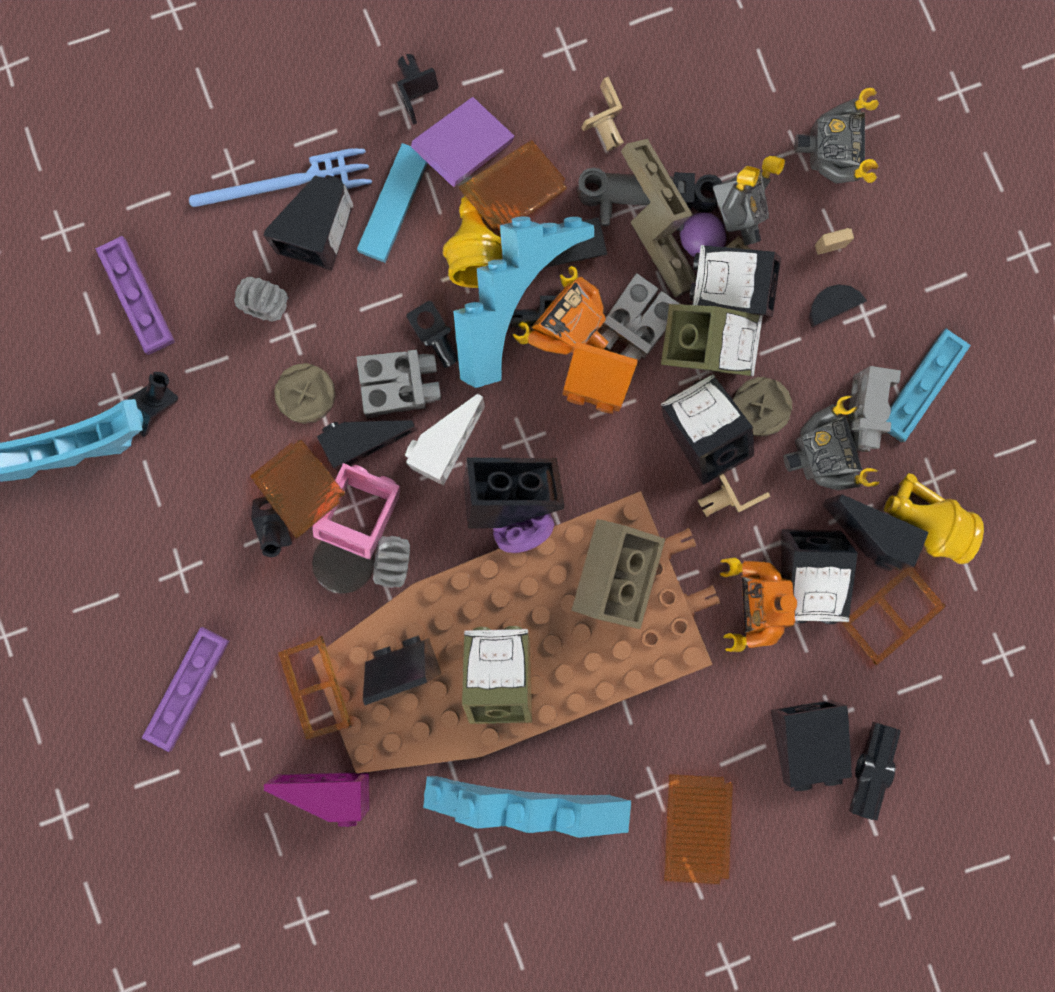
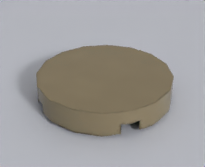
[274,363,336,424]
[732,377,792,437]

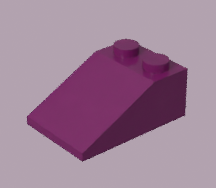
[264,772,369,827]

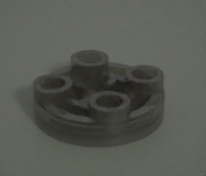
[312,541,375,594]

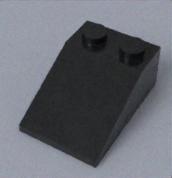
[463,457,565,529]
[823,494,929,571]
[363,635,442,705]

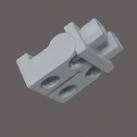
[600,273,681,361]
[356,350,441,419]
[848,366,901,452]

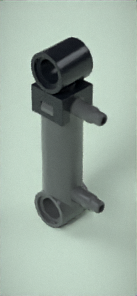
[577,167,722,231]

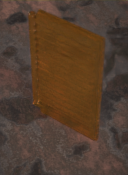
[458,140,567,230]
[250,440,345,538]
[664,774,733,884]

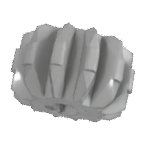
[234,277,288,322]
[373,536,410,588]

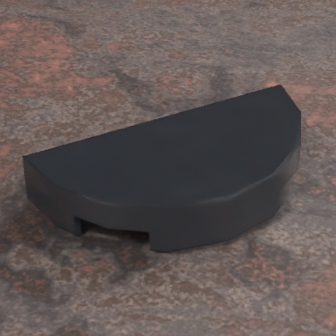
[809,284,867,328]

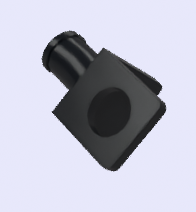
[397,54,439,125]
[510,296,557,328]
[406,301,458,368]
[127,372,178,437]
[251,494,292,557]

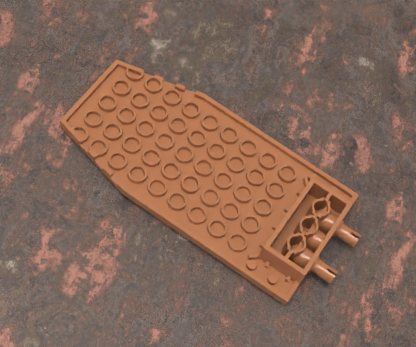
[312,491,720,773]

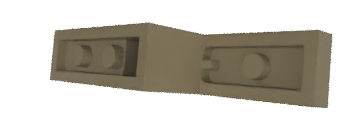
[621,139,697,298]

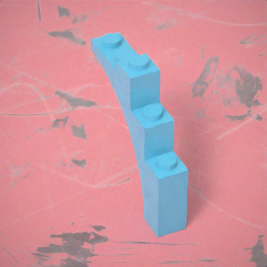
[453,217,594,388]
[0,399,143,482]
[423,776,631,838]

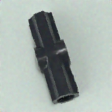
[849,722,901,821]

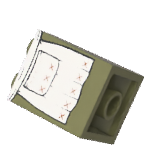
[661,304,762,376]
[462,626,532,724]

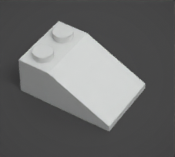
[405,394,485,486]

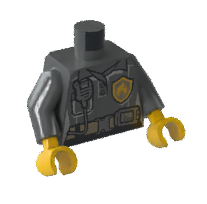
[794,88,879,184]
[713,156,785,245]
[783,395,879,491]

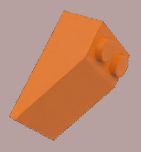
[562,342,638,414]

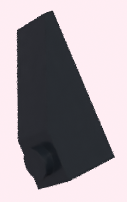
[317,420,417,472]

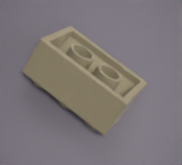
[571,519,665,629]

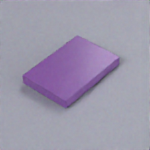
[411,97,515,187]

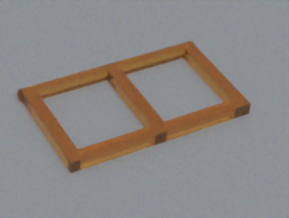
[841,567,946,665]
[278,636,352,740]

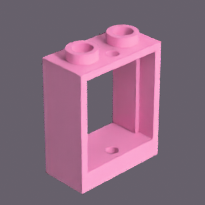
[312,463,400,560]

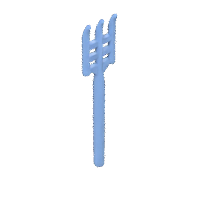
[189,148,372,207]

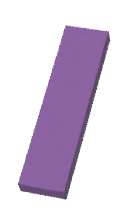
[95,236,175,355]
[142,627,229,752]

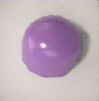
[680,213,727,257]

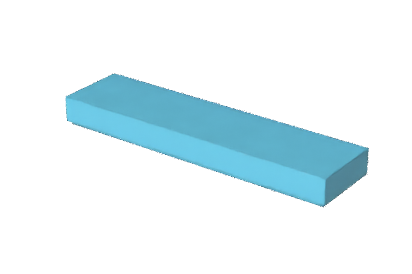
[357,143,428,263]
[886,329,971,442]

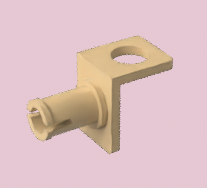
[581,77,624,151]
[698,474,770,517]

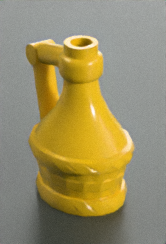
[442,195,519,288]
[884,473,984,564]

